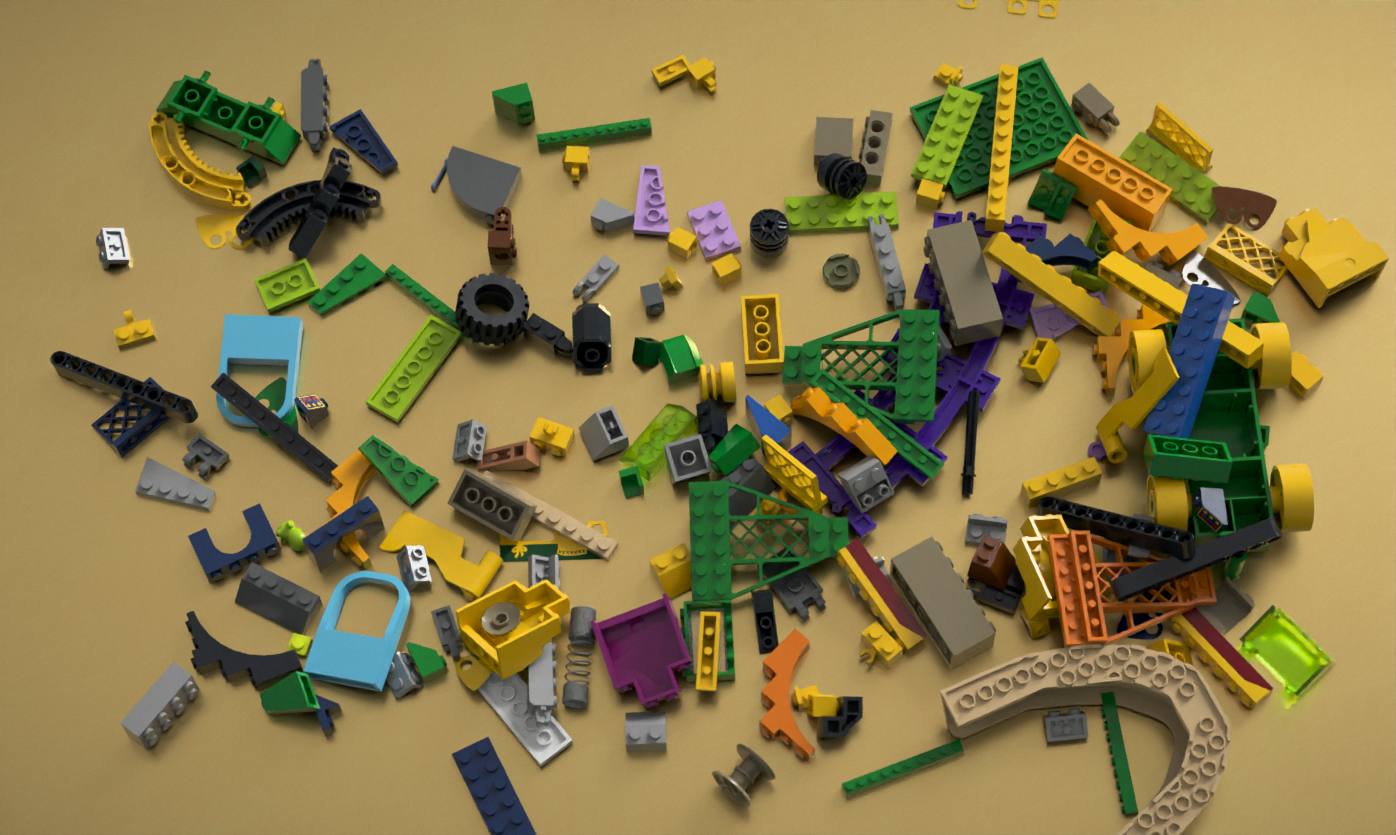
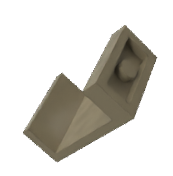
[814,117,853,165]
[1195,576,1255,636]

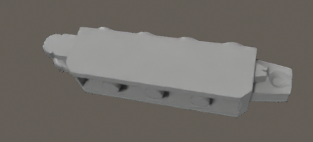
[867,214,906,311]
[527,638,557,726]

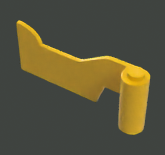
[1096,347,1180,463]
[379,510,503,601]

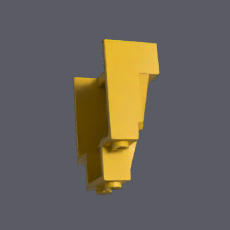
[1279,207,1389,308]
[1013,514,1112,620]
[455,579,570,680]

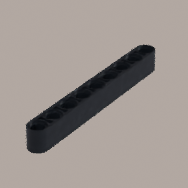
[50,351,198,424]
[1038,496,1196,558]
[1110,517,1282,602]

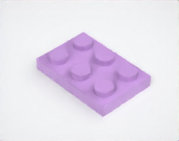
[687,200,741,261]

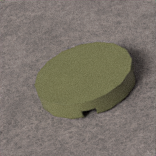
[823,254,860,289]

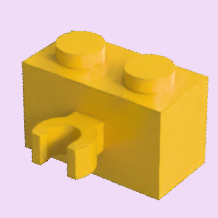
[1018,337,1061,383]
[529,417,575,456]
[859,621,903,669]

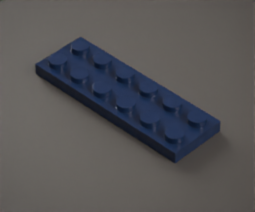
[452,737,537,835]

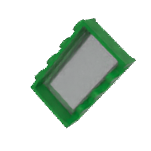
[680,599,735,683]

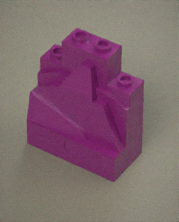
[591,593,692,708]

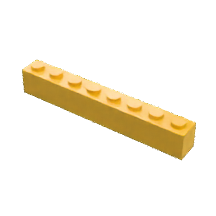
[982,232,1121,336]

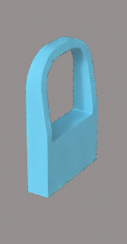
[216,314,303,427]
[303,571,411,692]

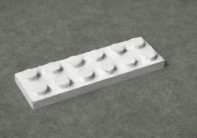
[477,671,573,767]

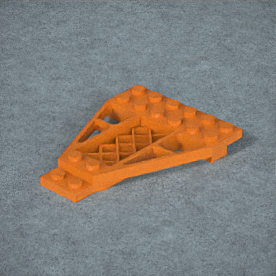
[1047,531,1217,648]

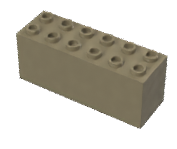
[923,220,1003,346]
[890,537,996,670]

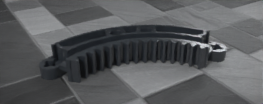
[236,180,382,247]

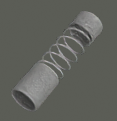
[562,606,597,708]

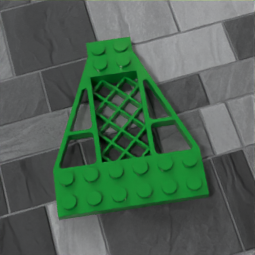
[782,309,940,424]
[689,481,849,601]

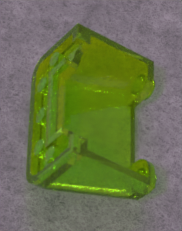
[1239,605,1336,696]

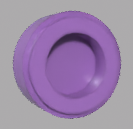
[1087,441,1107,462]

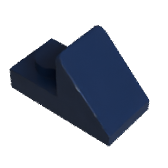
[315,694,341,737]

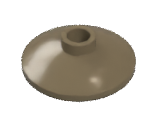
[482,602,521,636]

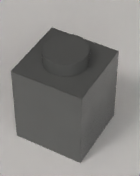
[640,283,665,315]

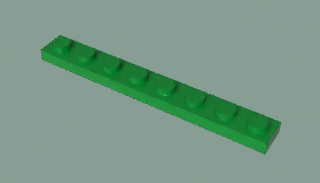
[810,369,944,481]

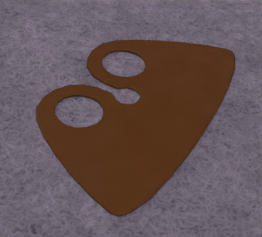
[1212,186,1277,229]

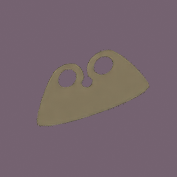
[1182,251,1241,304]

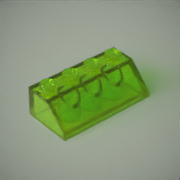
[620,403,697,482]

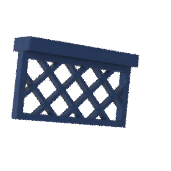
[91,377,170,457]

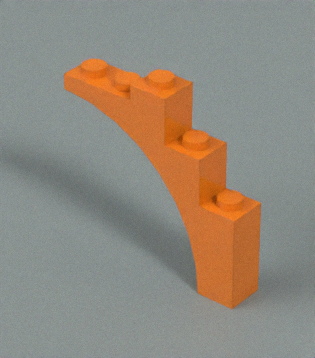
[759,628,815,761]

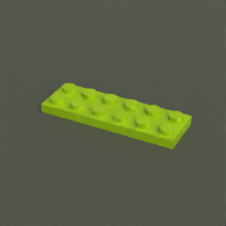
[911,84,984,189]
[1119,131,1220,224]
[785,191,899,233]
[365,314,462,423]

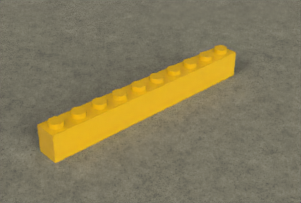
[984,64,1018,232]
[1098,251,1264,369]

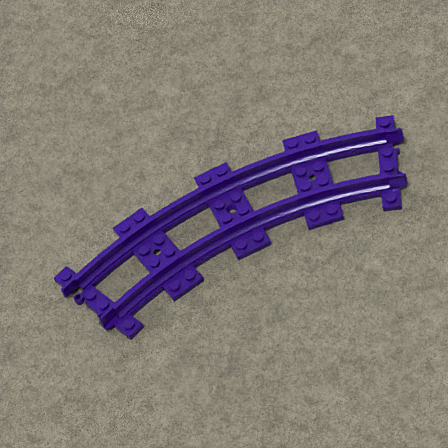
[788,211,1047,539]

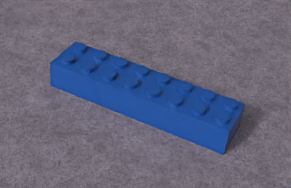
[1143,283,1235,439]

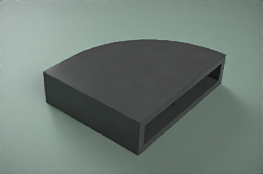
[447,146,522,224]

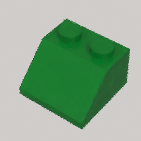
[492,83,535,124]

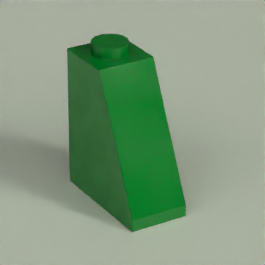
[708,424,761,476]
[259,671,320,714]

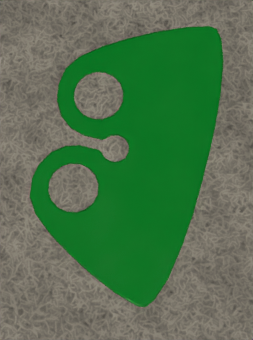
[255,377,298,438]

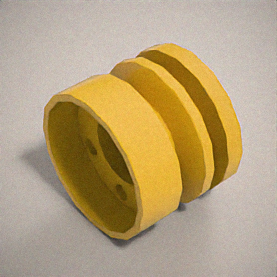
[698,362,737,403]

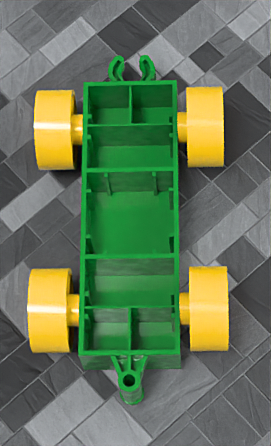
[1128,318,1314,580]

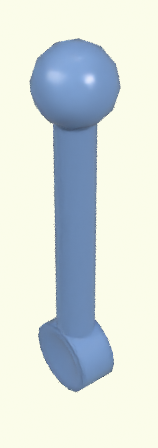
[431,158,448,190]

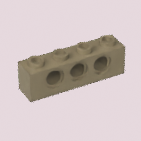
[859,110,893,185]

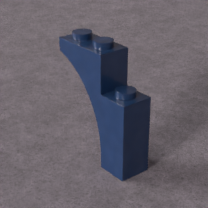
[1007,233,1097,283]

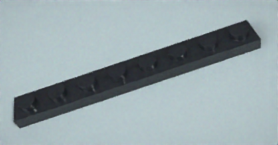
[211,372,338,482]

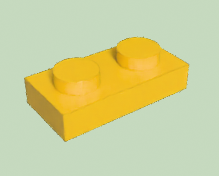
[651,55,690,87]

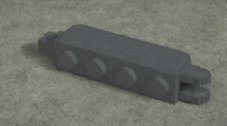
[301,59,329,151]

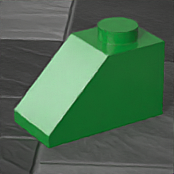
[1241,292,1280,324]
[406,642,447,684]

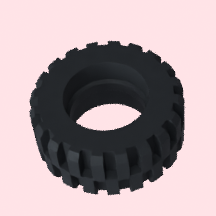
[455,273,530,346]

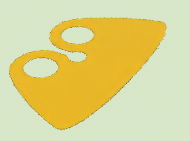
[195,214,254,250]
[455,649,493,691]

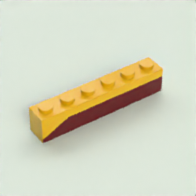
[836,538,927,652]
[1170,607,1274,709]

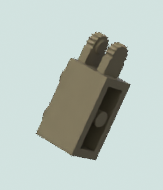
[1071,83,1120,133]

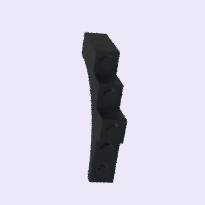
[288,147,352,258]
[185,611,304,691]

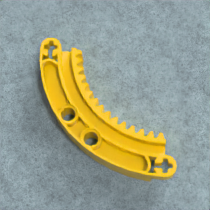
[149,112,252,211]

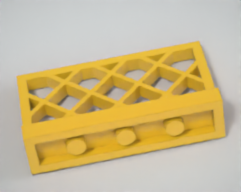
[1146,102,1213,174]
[1204,223,1288,296]
[762,435,828,512]

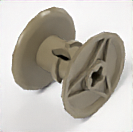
[712,744,775,807]

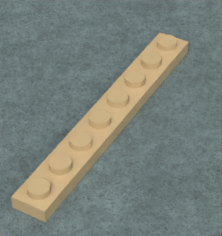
[483,470,618,561]

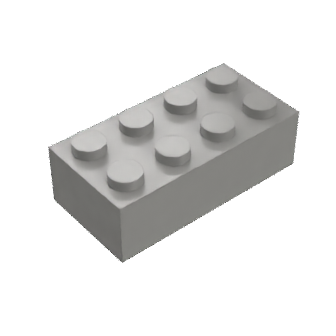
[120,662,199,750]

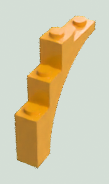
[1088,199,1208,266]
[1093,304,1171,396]
[789,387,897,465]
[324,450,376,570]

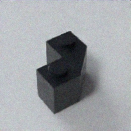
[817,696,863,738]

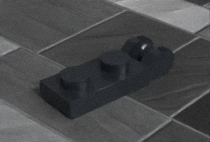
[966,577,1021,614]

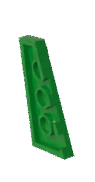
[307,253,388,317]
[358,435,439,506]

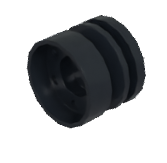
[817,153,867,200]
[750,209,789,258]

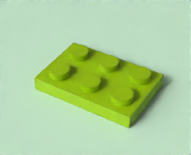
[254,258,320,313]

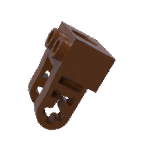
[487,207,517,265]

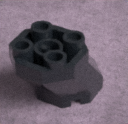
[572,303,612,372]

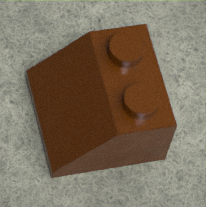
[967,534,1016,590]

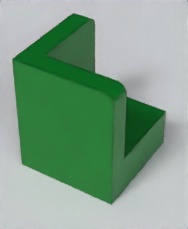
[619,466,644,499]

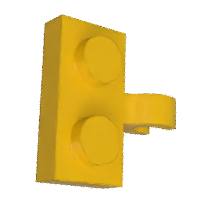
[113,310,156,349]

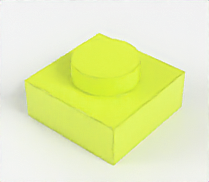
[286,633,313,658]

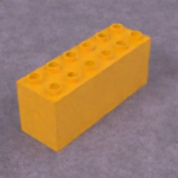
[1053,134,1173,232]

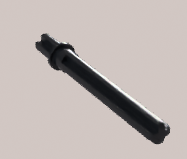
[961,390,979,495]

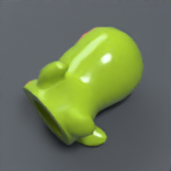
[276,520,307,551]

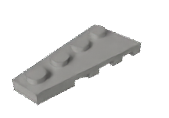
[135,457,216,511]

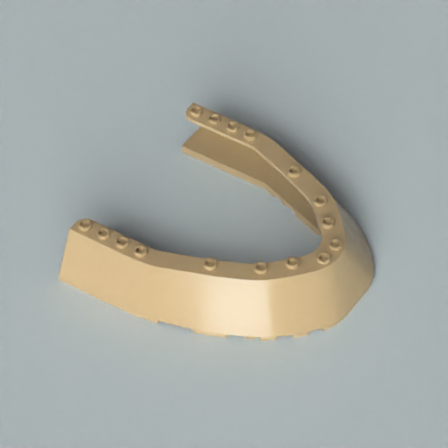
[940,644,1231,835]

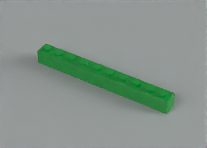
[536,118,652,150]
[385,264,474,344]
[1099,692,1138,816]
[841,739,964,799]

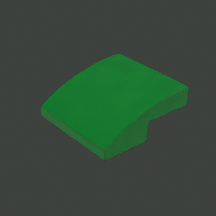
[1028,169,1077,220]

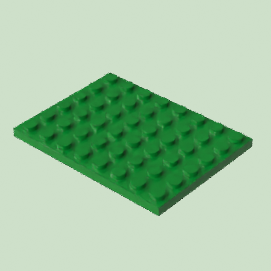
[910,57,1089,199]

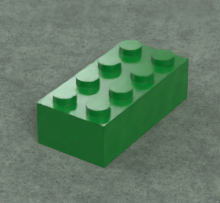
[1143,434,1233,484]

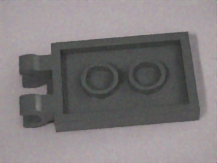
[757,545,826,622]

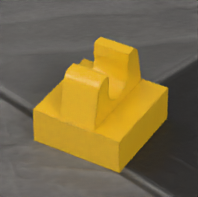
[659,265,683,290]

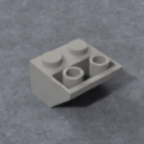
[579,405,629,461]
[838,455,895,513]

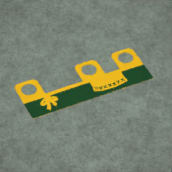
[500,521,607,562]

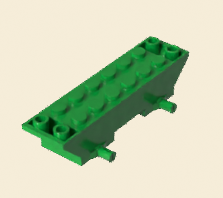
[156,70,301,165]

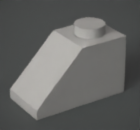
[590,198,634,232]

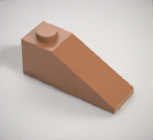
[478,440,540,471]

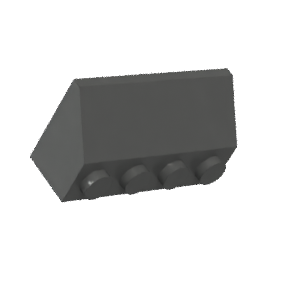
[720,456,777,528]
[235,562,323,635]

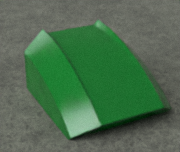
[659,334,703,385]

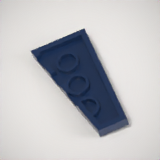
[329,109,398,174]

